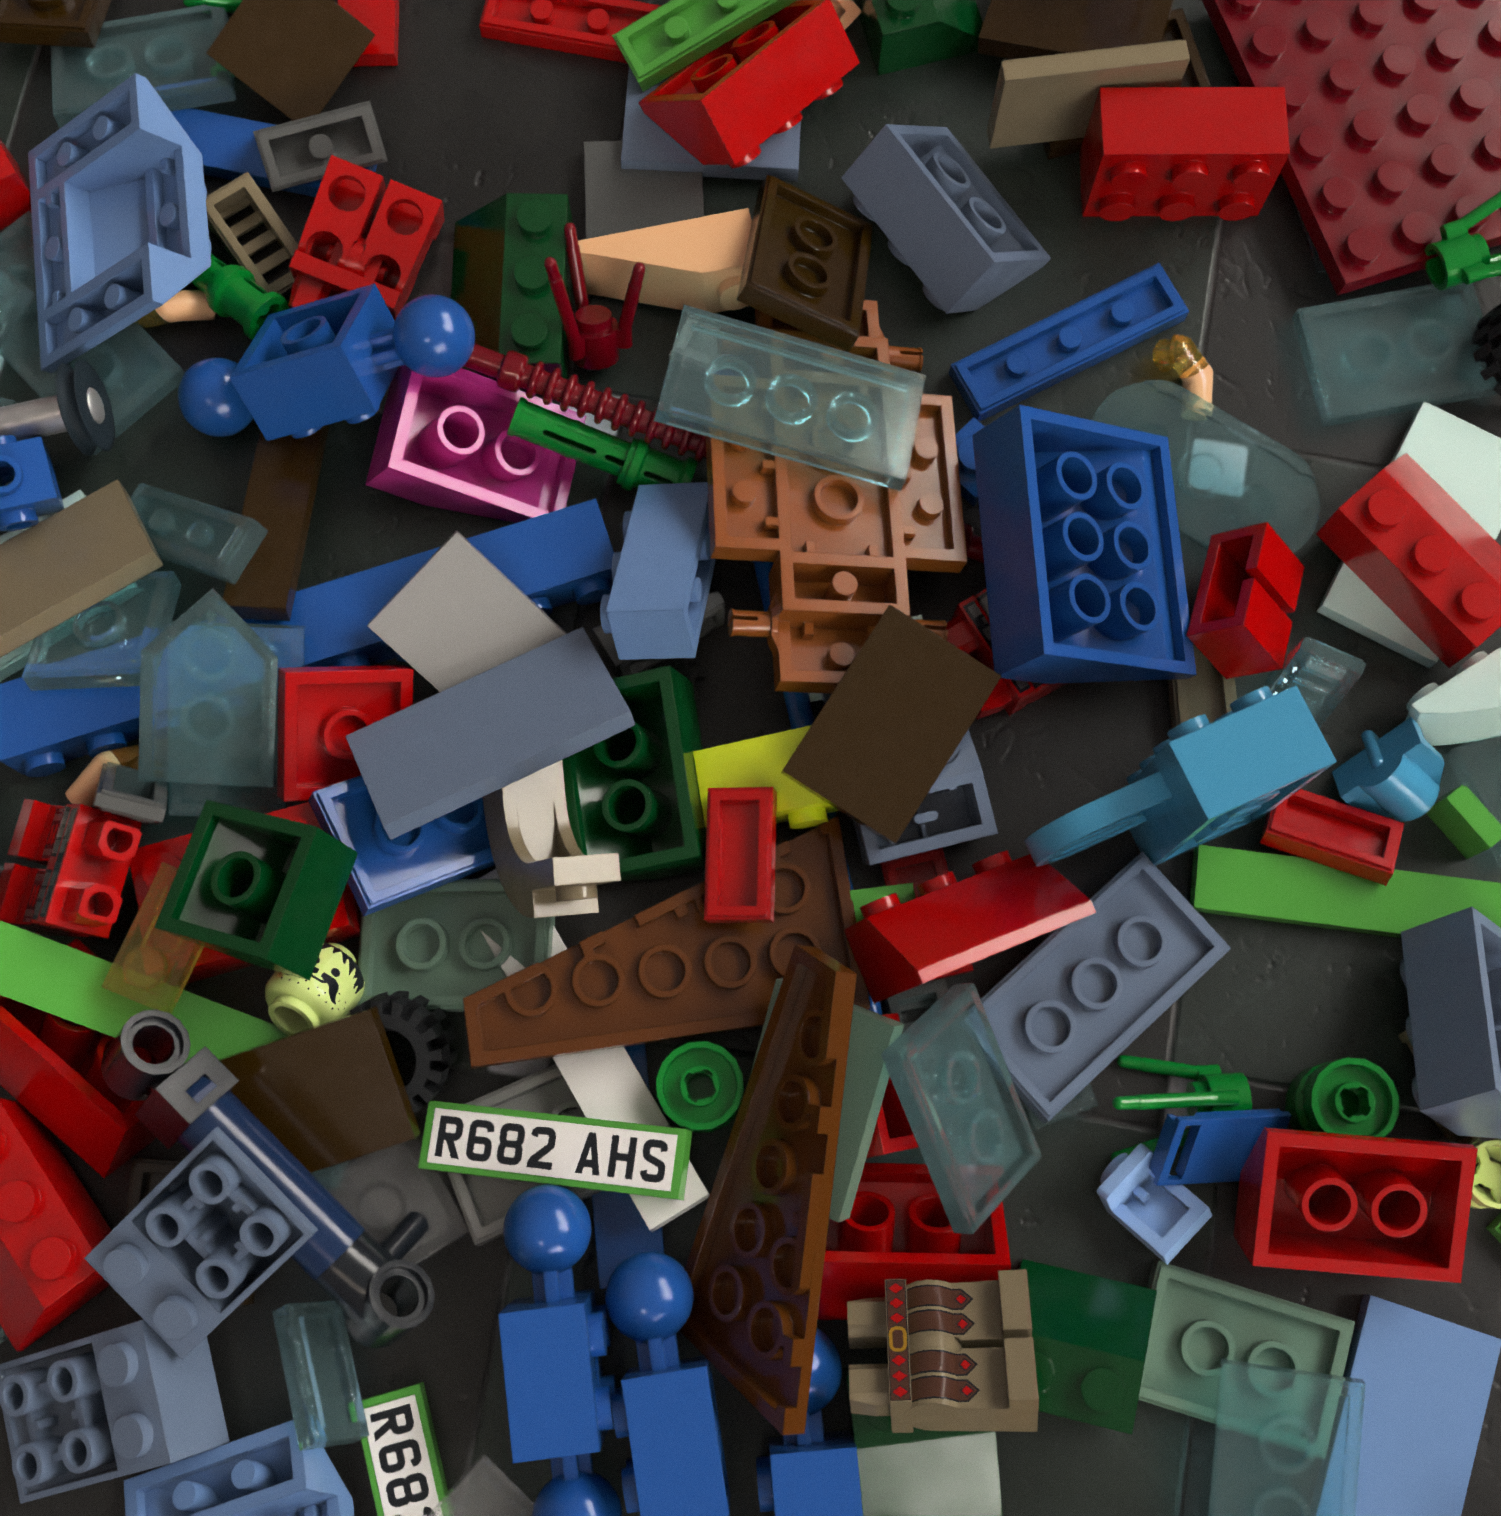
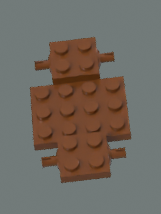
[704,300,967,694]

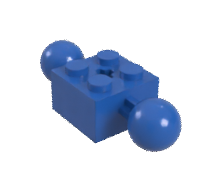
[178,283,475,441]
[498,1184,622,1516]
[605,1251,731,1516]
[756,1328,863,1516]

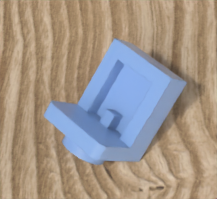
[1097,1143,1212,1265]

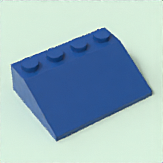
[972,404,1197,684]

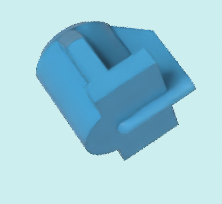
[1332,717,1445,822]

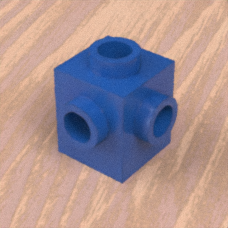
[0,435,65,531]

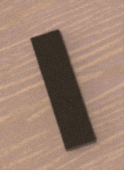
[221,424,330,621]

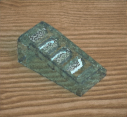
[1264,637,1367,728]

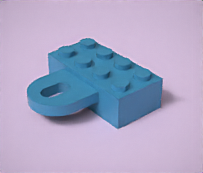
[1024,685,1337,867]

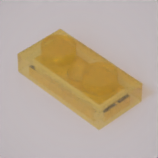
[101,862,204,1014]

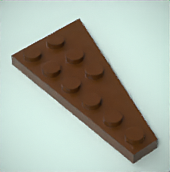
[463,815,871,1069]
[679,944,857,1435]

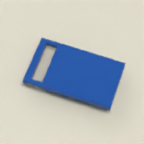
[1149,1108,1292,1186]

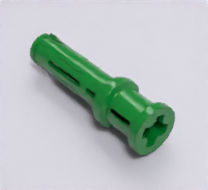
[190,253,289,340]
[507,397,697,492]

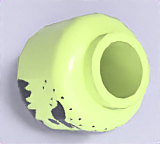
[265,942,365,1035]

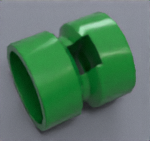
[656,1041,744,1133]
[1285,1057,1399,1137]

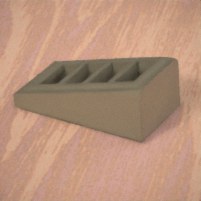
[206,172,298,296]

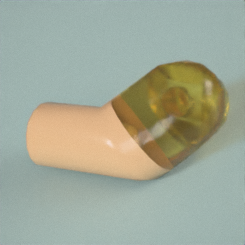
[134,290,215,328]
[1153,334,1213,422]

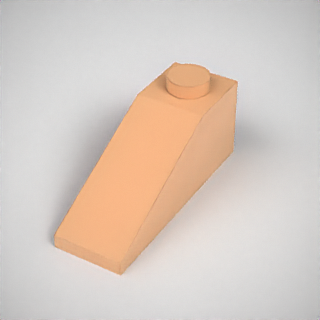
[578,208,752,314]

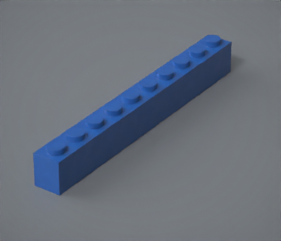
[0,498,614,777]

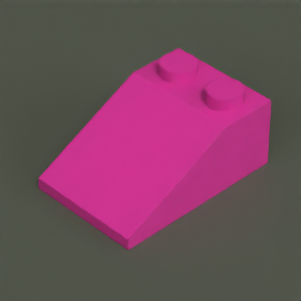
[365,365,586,523]

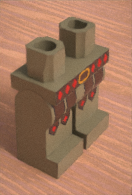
[847,1269,1039,1433]

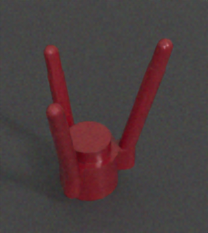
[544,222,645,370]

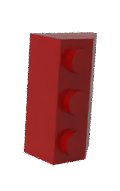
[638,0,860,169]
[1316,453,1501,668]
[844,850,1096,1004]
[0,939,157,1178]
[0,1098,112,1352]
[1233,1127,1478,1283]
[818,1163,1011,1320]

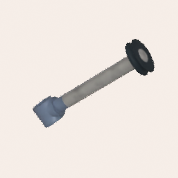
[0,359,115,456]

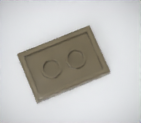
[987,40,1190,149]
[0,479,163,658]

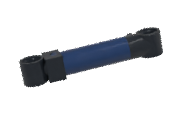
[101,1009,435,1349]

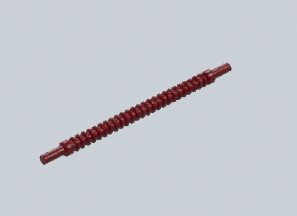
[464,343,984,564]

